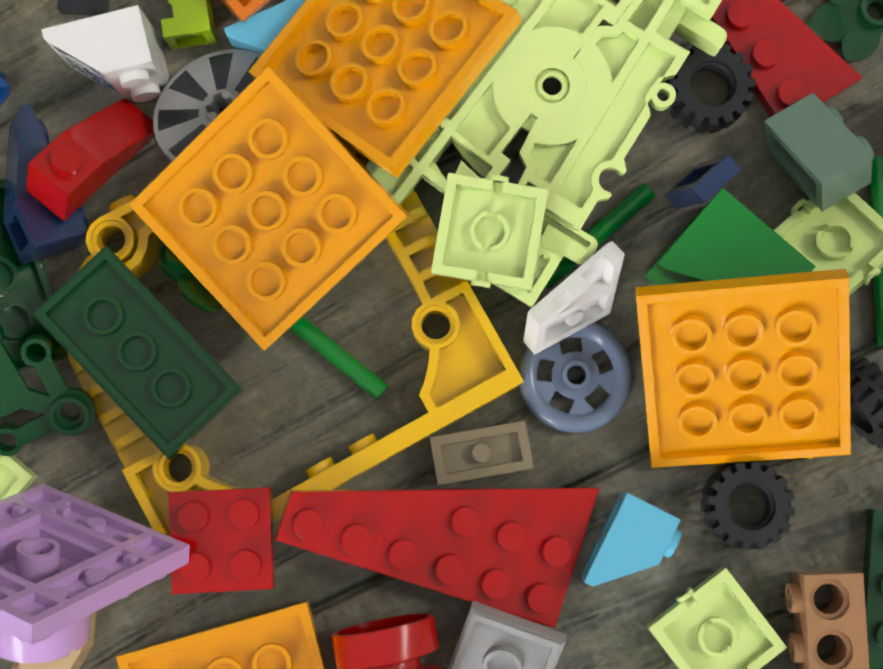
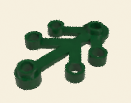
[0,324,96,456]

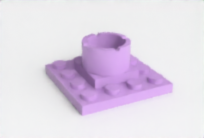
[0,484,190,663]

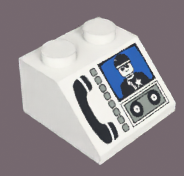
[41,5,170,102]

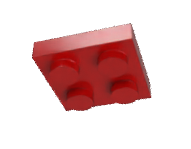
[168,487,275,594]

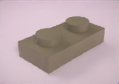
[429,421,534,485]

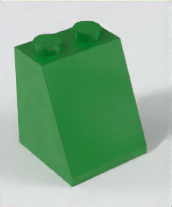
[643,188,816,285]

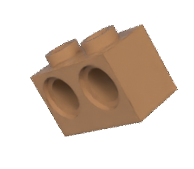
[785,569,869,669]

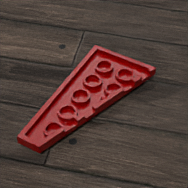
[274,487,599,628]

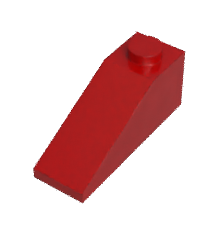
[26,98,155,222]

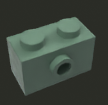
[764,93,874,212]

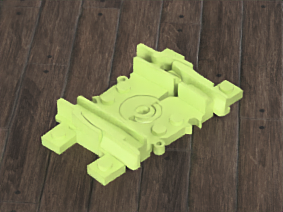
[365,0,727,308]

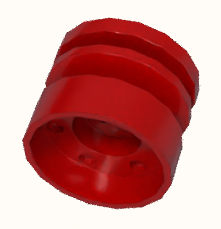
[331,613,443,669]

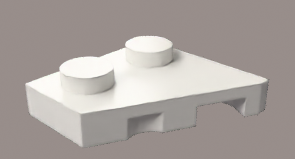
[523,241,625,355]

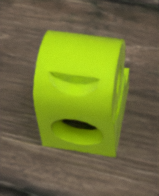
[161,0,218,50]

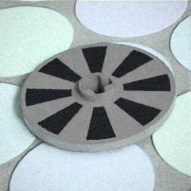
[153,49,262,162]

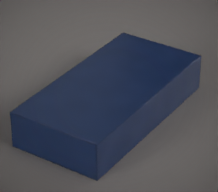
[665,154,742,209]

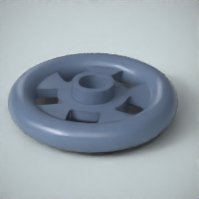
[518,322,633,433]

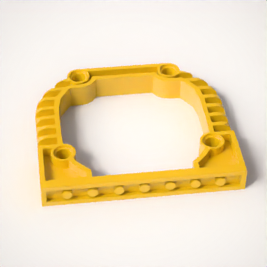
[67,140,524,536]

